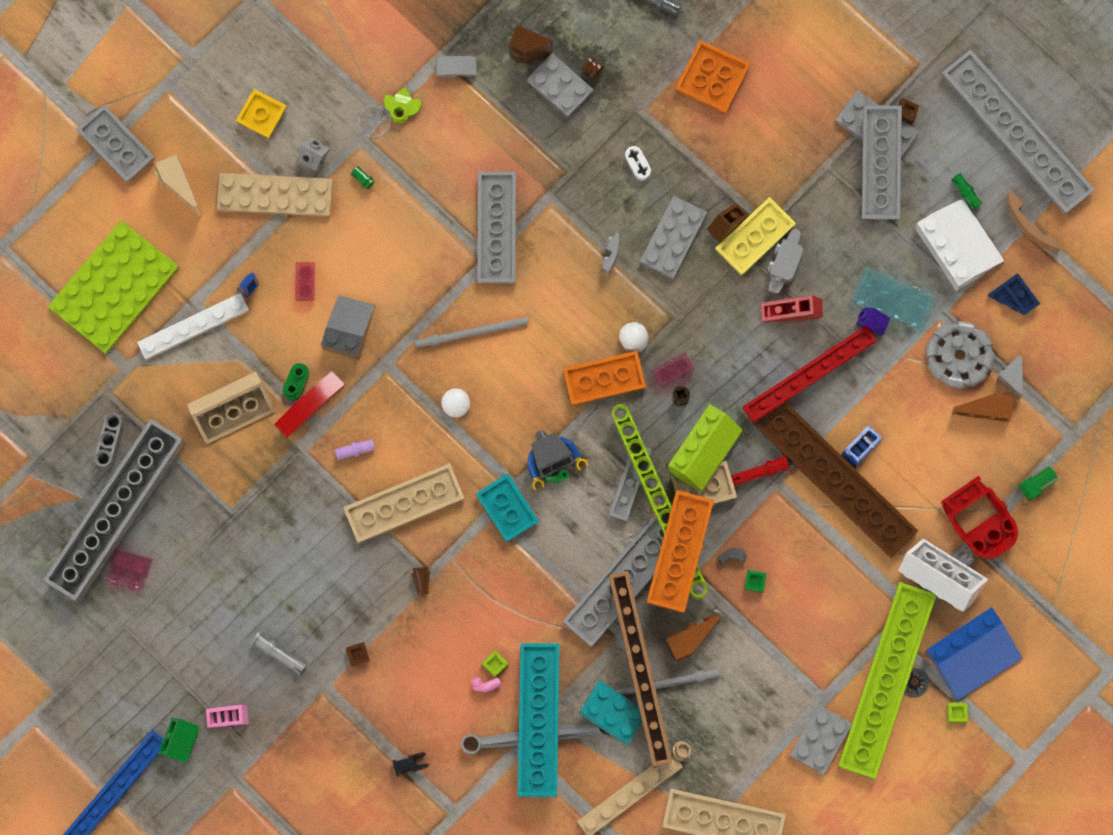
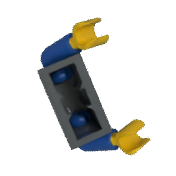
[527,430,588,491]

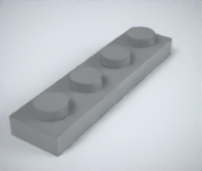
[609,445,652,522]

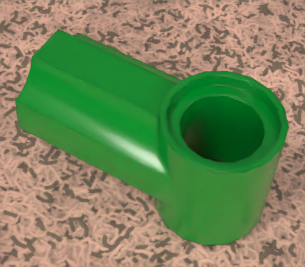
[1018,466,1059,502]

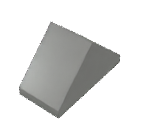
[997,356,1023,397]

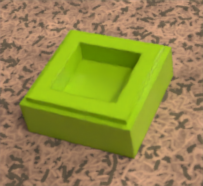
[481,650,509,678]
[947,703,968,723]

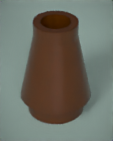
[411,567,430,595]

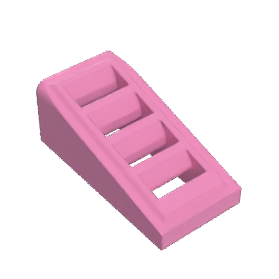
[206,705,249,728]

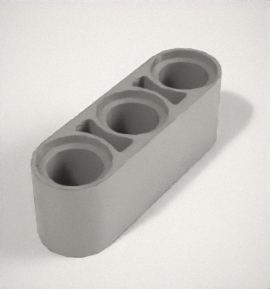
[94,413,124,470]

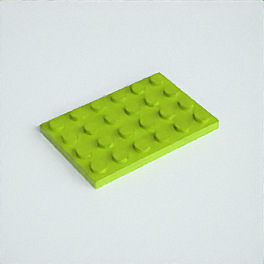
[47,220,179,354]

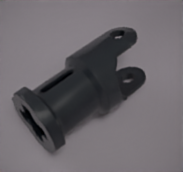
[392,752,429,777]

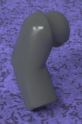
[717,547,747,565]

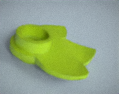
[384,87,421,124]

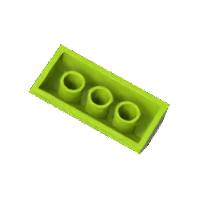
[668,404,743,492]

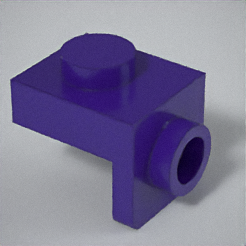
[856,308,891,335]

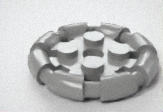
[925,321,995,389]

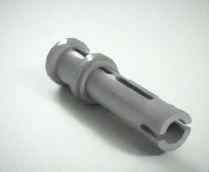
[250,631,306,675]

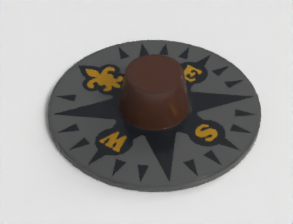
[904,668,929,697]

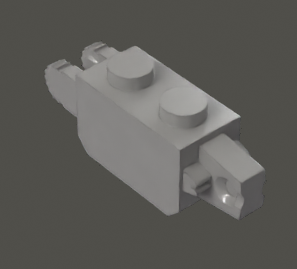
[767,229,803,295]

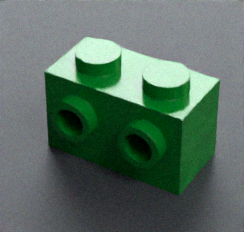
[158,717,199,763]

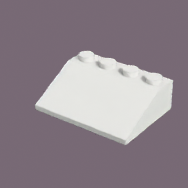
[915,199,1004,291]

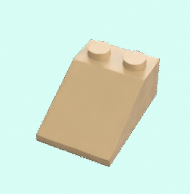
[154,155,202,216]

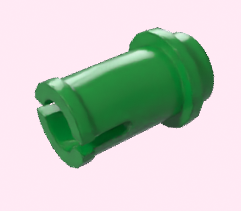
[350,166,375,190]

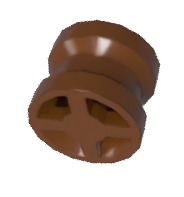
[581,56,605,80]

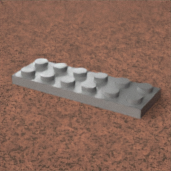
[862,106,902,220]
[477,172,516,284]

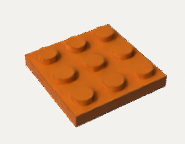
[675,40,751,114]

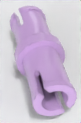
[335,438,375,461]

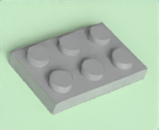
[527,53,594,118]
[789,704,852,775]

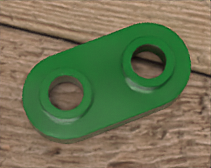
[283,363,310,401]

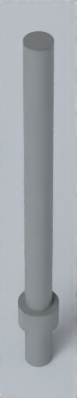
[415,317,528,348]
[615,669,720,696]

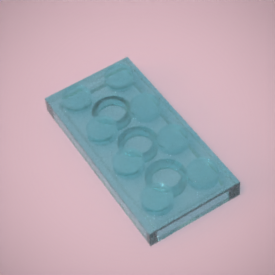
[851,266,936,331]

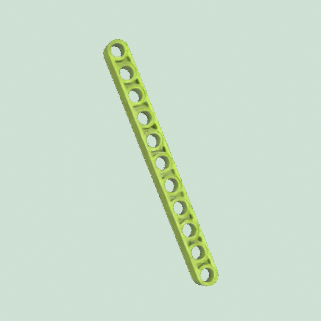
[612,404,707,600]

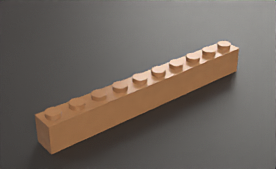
[609,571,672,768]

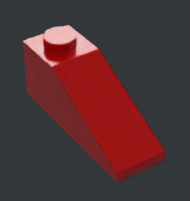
[761,295,823,322]

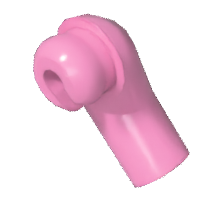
[471,677,501,693]

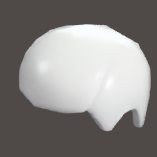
[619,322,649,352]
[441,388,470,418]

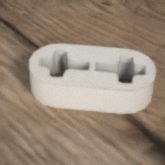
[625,146,651,181]

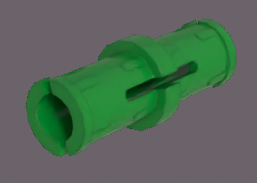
[951,173,983,210]

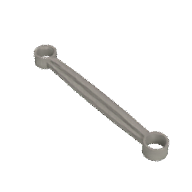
[461,723,612,755]

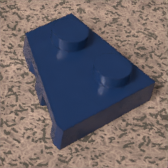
[988,273,1040,316]

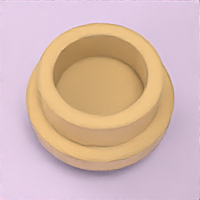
[672,741,691,761]

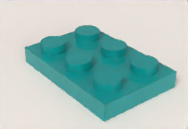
[475,473,539,543]
[579,680,642,746]

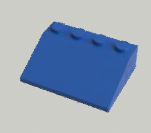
[925,607,1022,701]

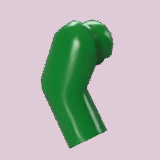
[542,470,569,483]

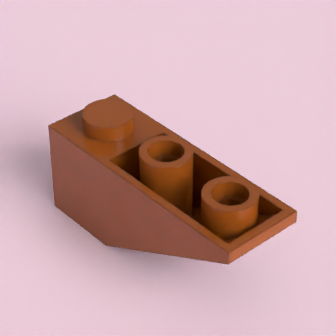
[666,614,720,662]

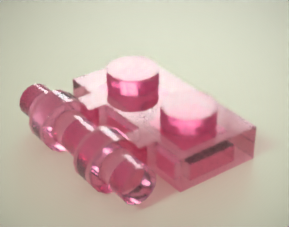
[105,549,152,591]

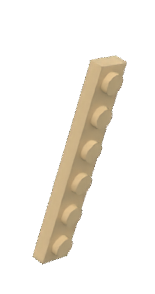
[577,751,683,835]

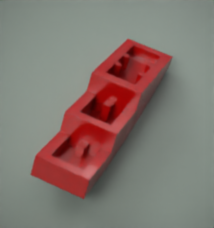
[274,371,345,438]

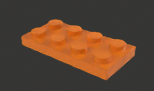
[563,351,646,406]

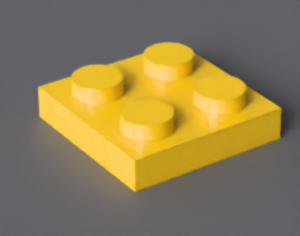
[236,89,287,139]

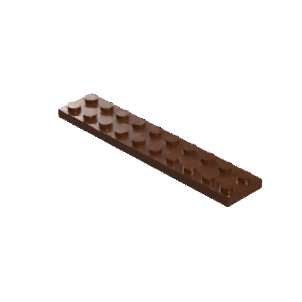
[753,402,918,559]

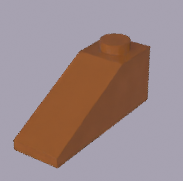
[952,392,1014,422]

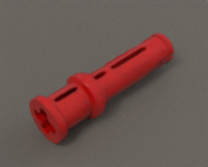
[731,455,790,487]

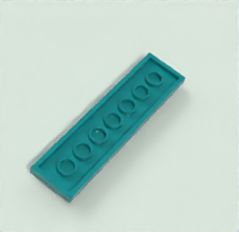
[518,643,560,798]

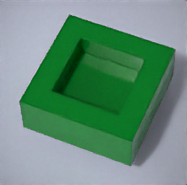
[744,570,767,593]

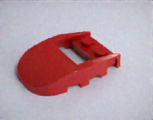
[941,476,1018,559]

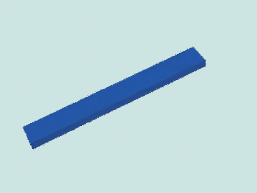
[63,730,163,835]

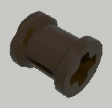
[672,386,690,406]

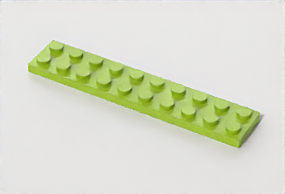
[838,582,936,779]

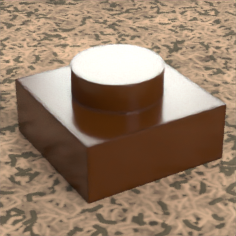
[898,98,919,124]
[346,642,370,667]

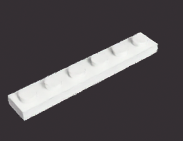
[137,293,249,360]

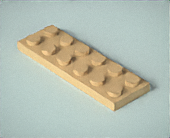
[217,173,333,217]
[343,463,465,544]
[662,789,786,835]

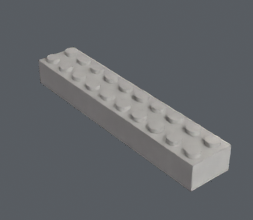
[43,419,185,604]

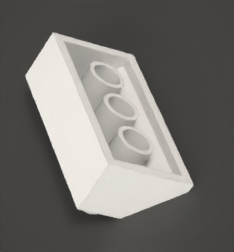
[898,539,988,612]

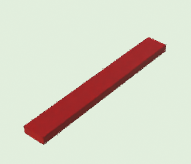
[742,327,877,423]

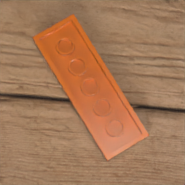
[646,490,714,613]

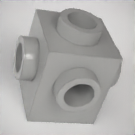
[297,138,330,171]

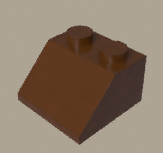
[509,25,553,64]

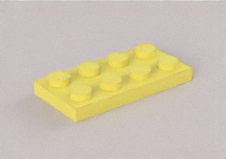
[715,197,796,276]

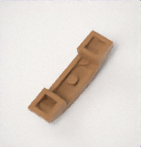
[1006,191,1062,253]

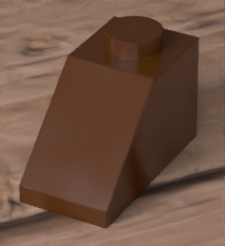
[706,203,749,242]

